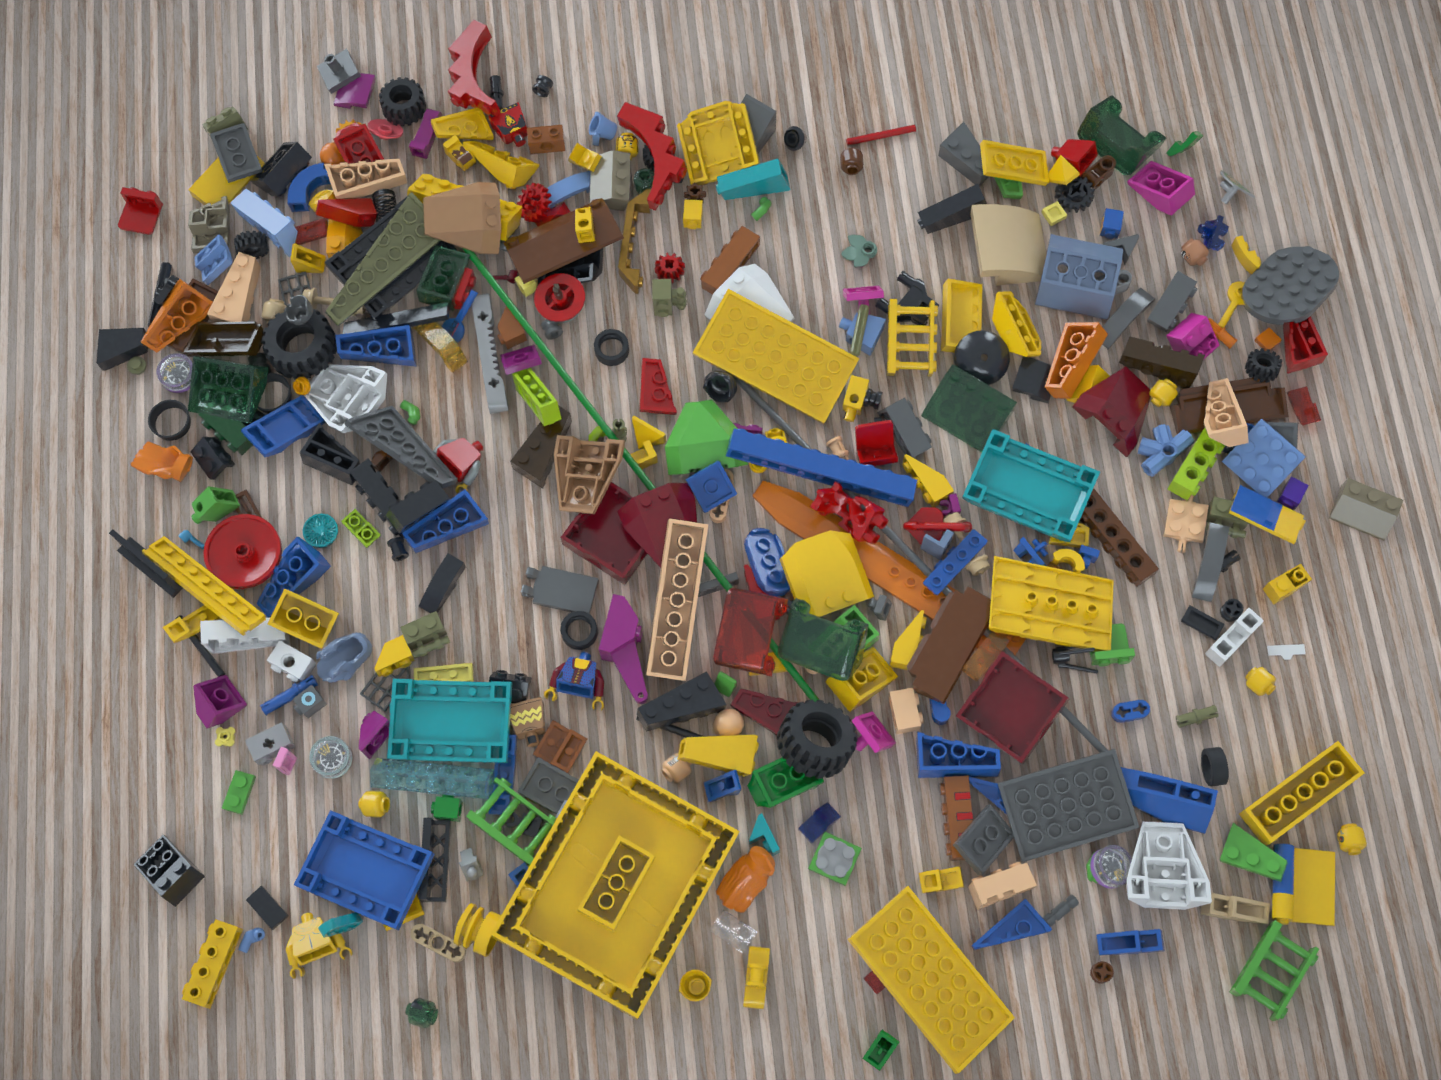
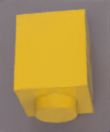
[683,200,703,229]

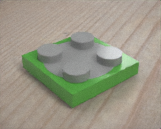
[808,832,862,886]

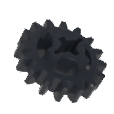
[1054,176,1095,213]

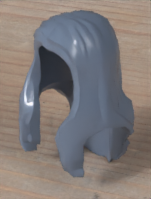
[316,632,373,683]

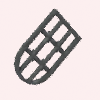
[278,271,311,307]
[360,667,410,712]

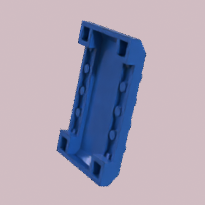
[294,810,435,931]

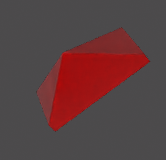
[536,202,571,226]

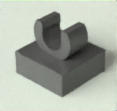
[868,594,892,621]

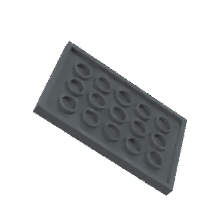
[997,749,1140,862]

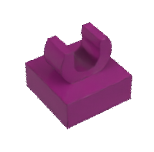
[939,493,961,516]

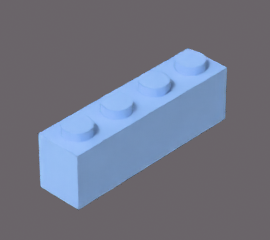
[231,189,298,257]

